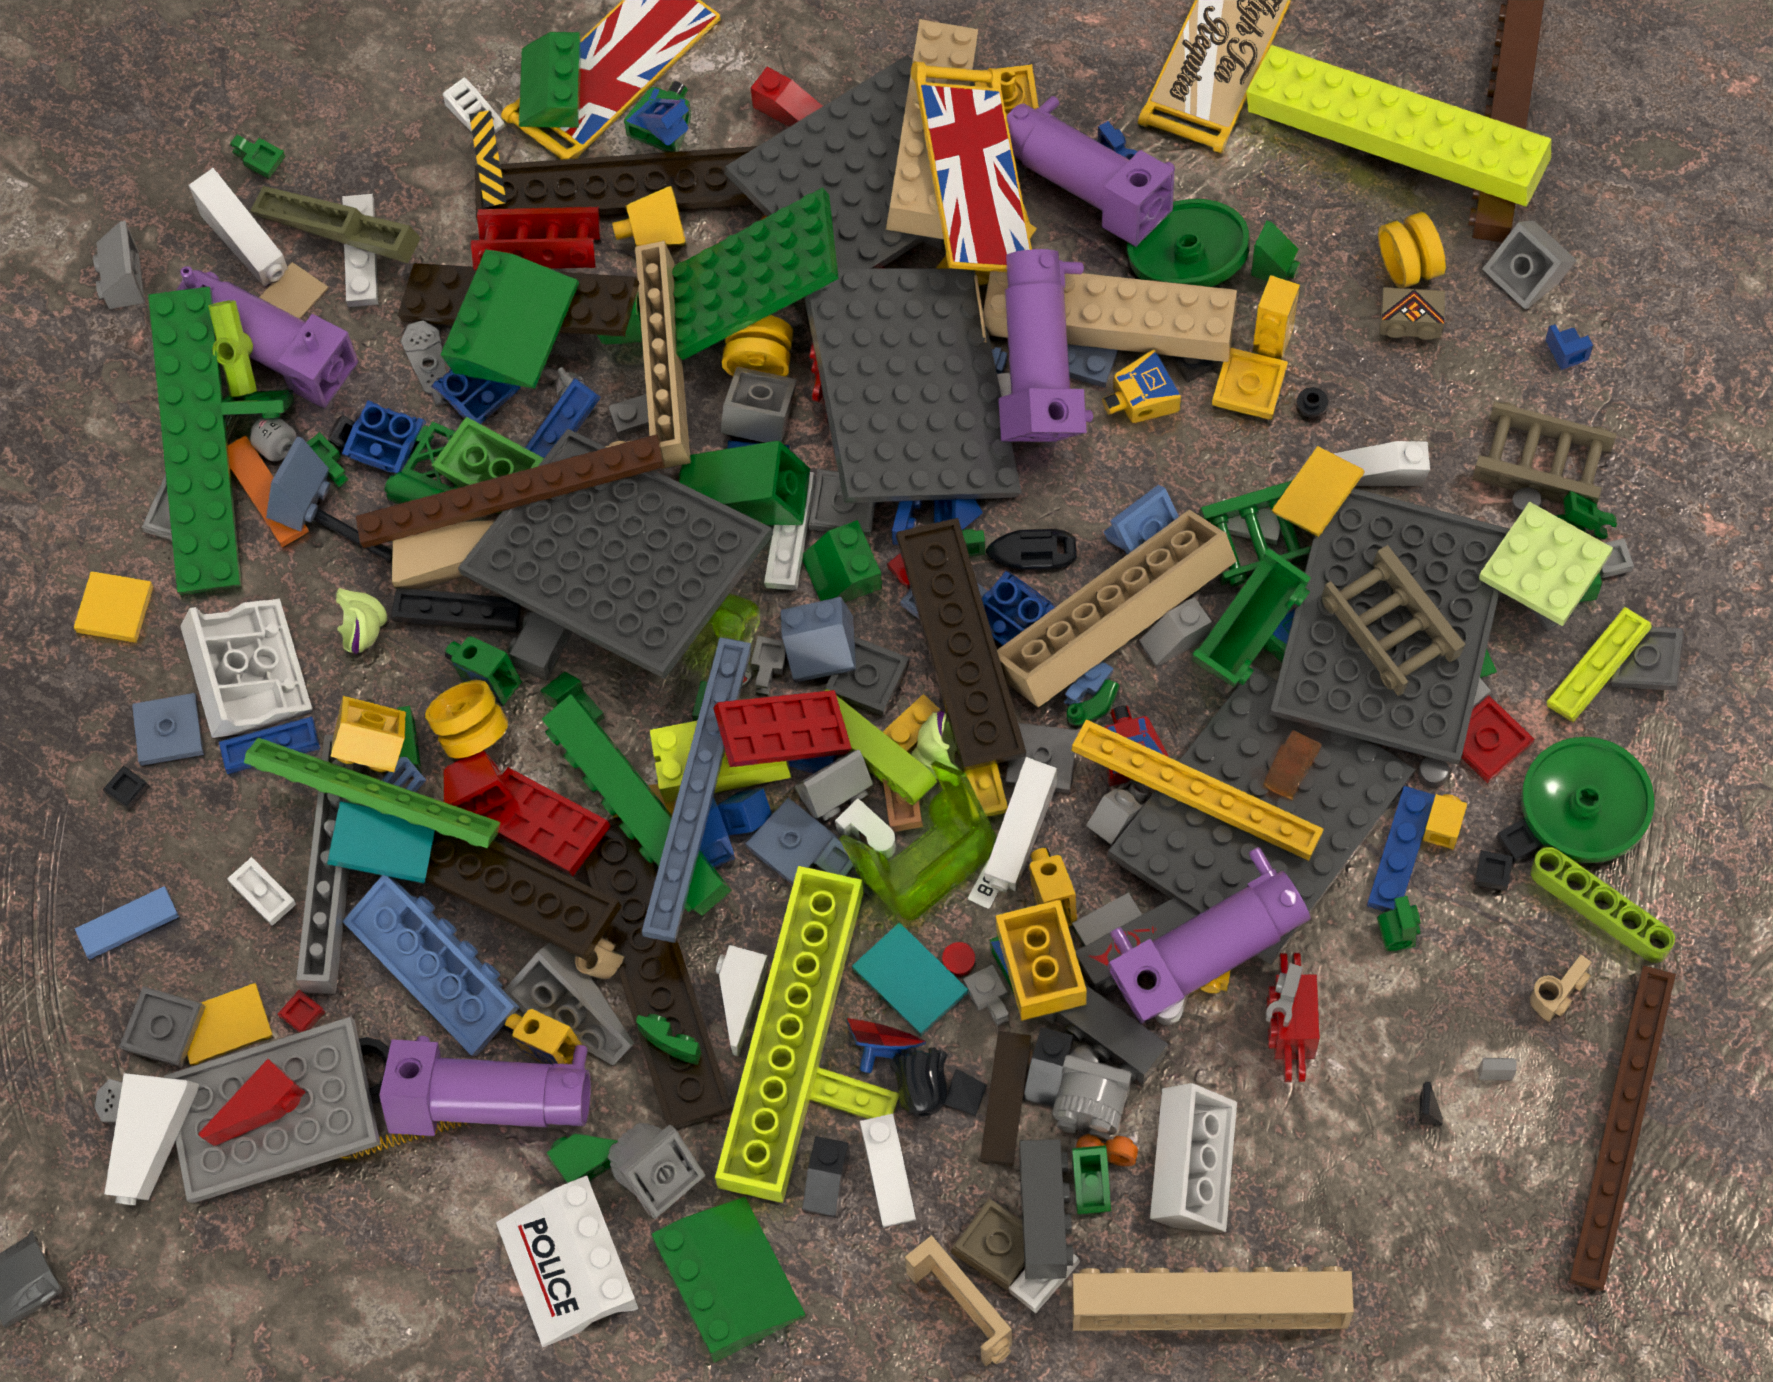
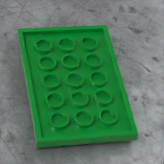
[672,187,839,360]

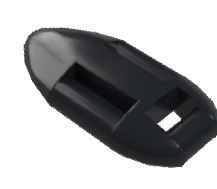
[985,528,1077,571]

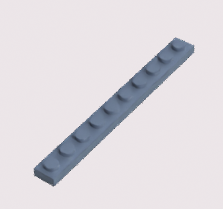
[642,637,752,943]

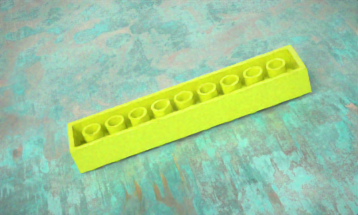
[1246,45,1551,207]
[715,866,863,1203]

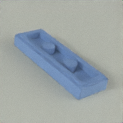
[75,886,179,960]

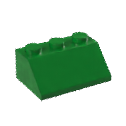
[519,32,581,128]

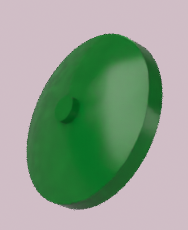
[1127,199,1250,287]
[1521,737,1655,863]

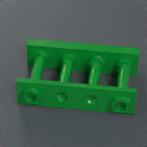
[1198,480,1311,587]

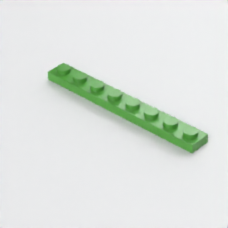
[244,738,500,848]

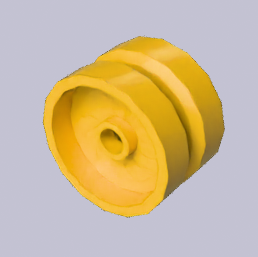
[1378,211,1446,289]
[722,315,793,377]
[425,680,508,759]

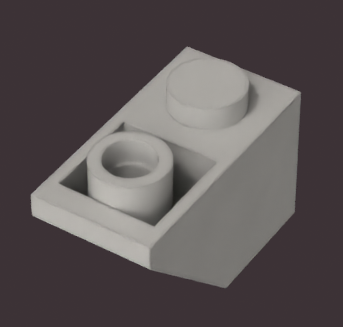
[1086,779,1152,845]

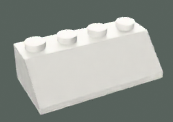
[1150,1083,1237,1233]

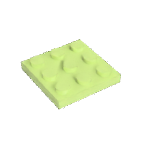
[1479,502,1613,626]

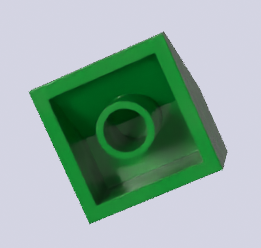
[802,520,882,603]

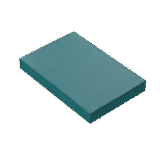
[327,801,435,883]
[852,922,968,1037]

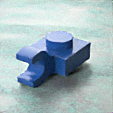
[1097,121,1138,160]

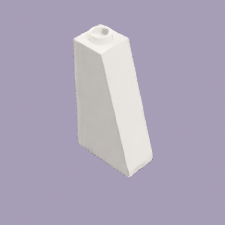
[189,168,288,287]
[985,757,1057,892]
[104,1073,199,1205]

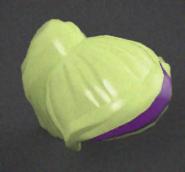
[336,588,388,655]
[911,710,963,784]

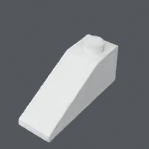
[1334,441,1430,487]
[716,945,769,1057]
[860,1114,916,1228]

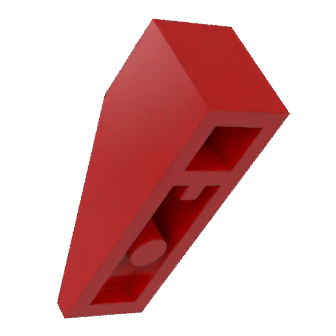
[750,66,823,127]
[198,1059,306,1146]

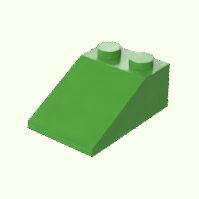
[432,417,544,515]

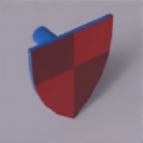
[846,1018,926,1073]

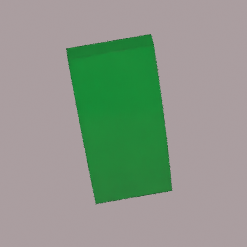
[636,1014,701,1065]

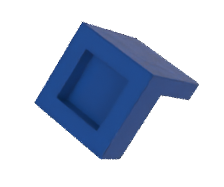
[1545,324,1593,370]
[717,788,772,835]

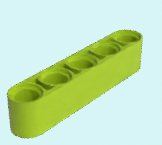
[824,689,937,805]
[1531,847,1675,963]

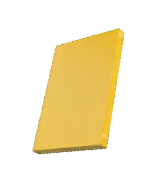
[1272,446,1365,537]
[187,983,273,1066]

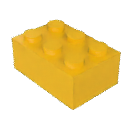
[995,900,1087,1021]

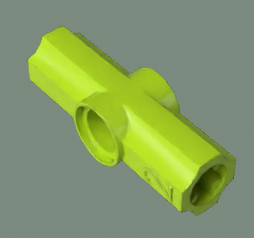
[208,300,257,397]

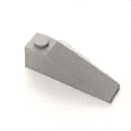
[503,943,634,1065]

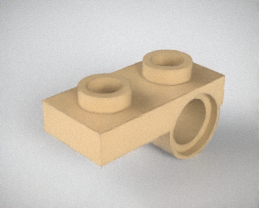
[575,938,624,979]
[1530,955,1592,1022]

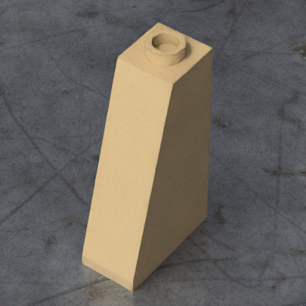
[392,520,495,591]

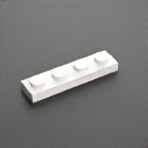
[342,194,378,307]
[764,472,816,590]

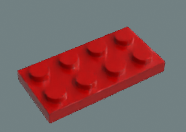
[713,690,852,767]
[481,767,611,877]

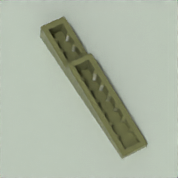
[250,186,421,264]

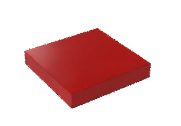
[1461,695,1535,783]

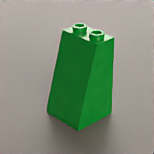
[679,441,811,525]

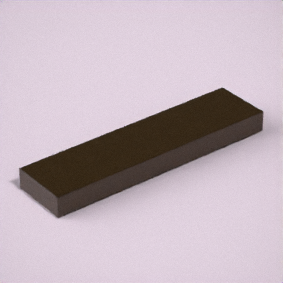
[980,1031,1031,1166]

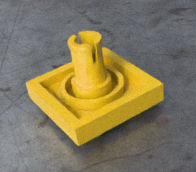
[974,64,1039,116]

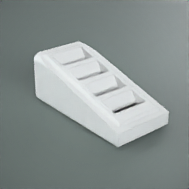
[443,77,505,133]

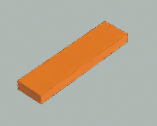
[228,435,309,548]

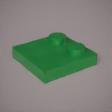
[221,390,294,418]

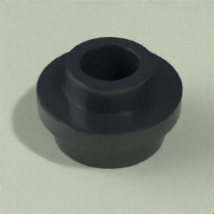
[1297,387,1328,418]

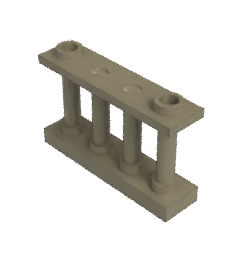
[1472,401,1617,504]
[1321,545,1466,696]

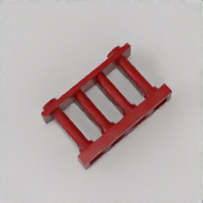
[471,207,601,270]

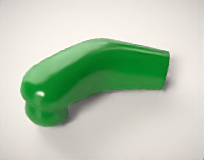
[1066,679,1120,726]

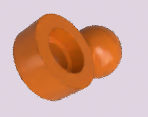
[1076,1134,1139,1166]

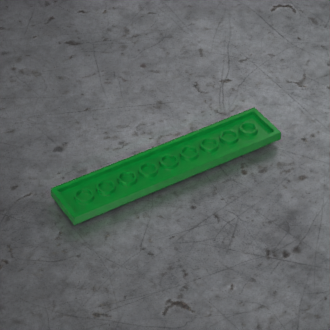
[148,286,242,595]

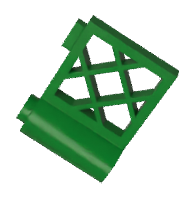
[384,421,459,504]

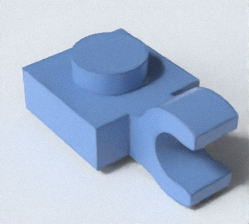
[1064,661,1114,706]

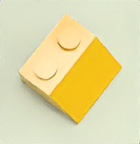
[331,696,406,772]

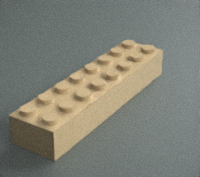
[886,19,978,239]
[983,271,1237,362]
[997,509,1237,708]
[1072,1266,1354,1331]

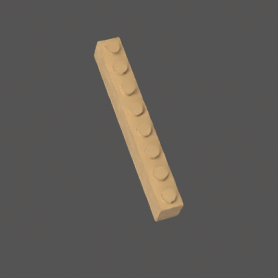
[635,241,691,469]

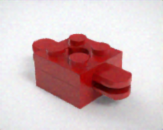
[1266,953,1320,1082]

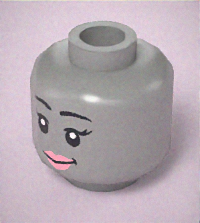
[250,417,297,461]

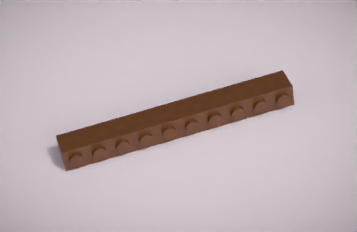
[1468,0,1544,243]

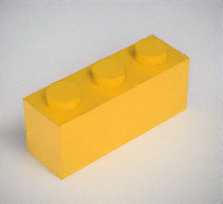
[1252,275,1300,360]

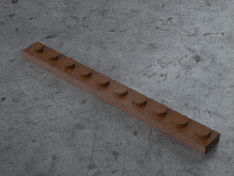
[356,434,665,548]
[1568,965,1676,1292]

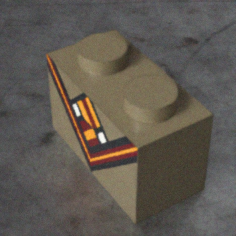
[1379,287,1445,340]

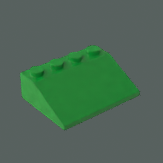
[440,249,579,389]
[651,1197,806,1363]

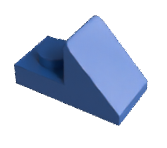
[636,98,689,145]

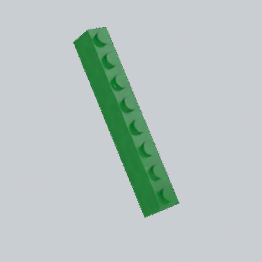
[542,694,732,916]

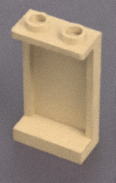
[905,1235,1012,1366]

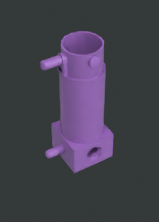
[1006,96,1175,247]
[999,249,1093,442]
[176,266,359,409]
[1107,847,1311,1025]
[379,1036,591,1136]

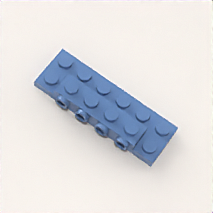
[342,875,520,1056]

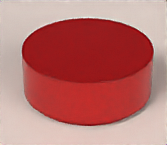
[942,942,975,977]

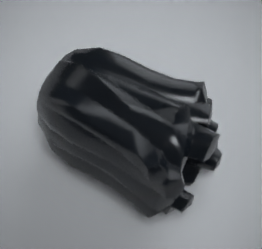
[889,1047,948,1117]

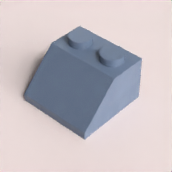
[266,436,331,532]
[781,597,856,683]

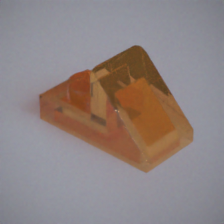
[1263,730,1322,801]

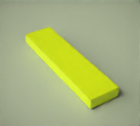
[1546,607,1652,723]
[810,1067,899,1119]

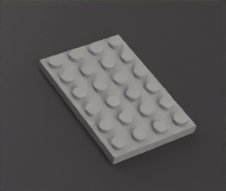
[164,1017,381,1204]

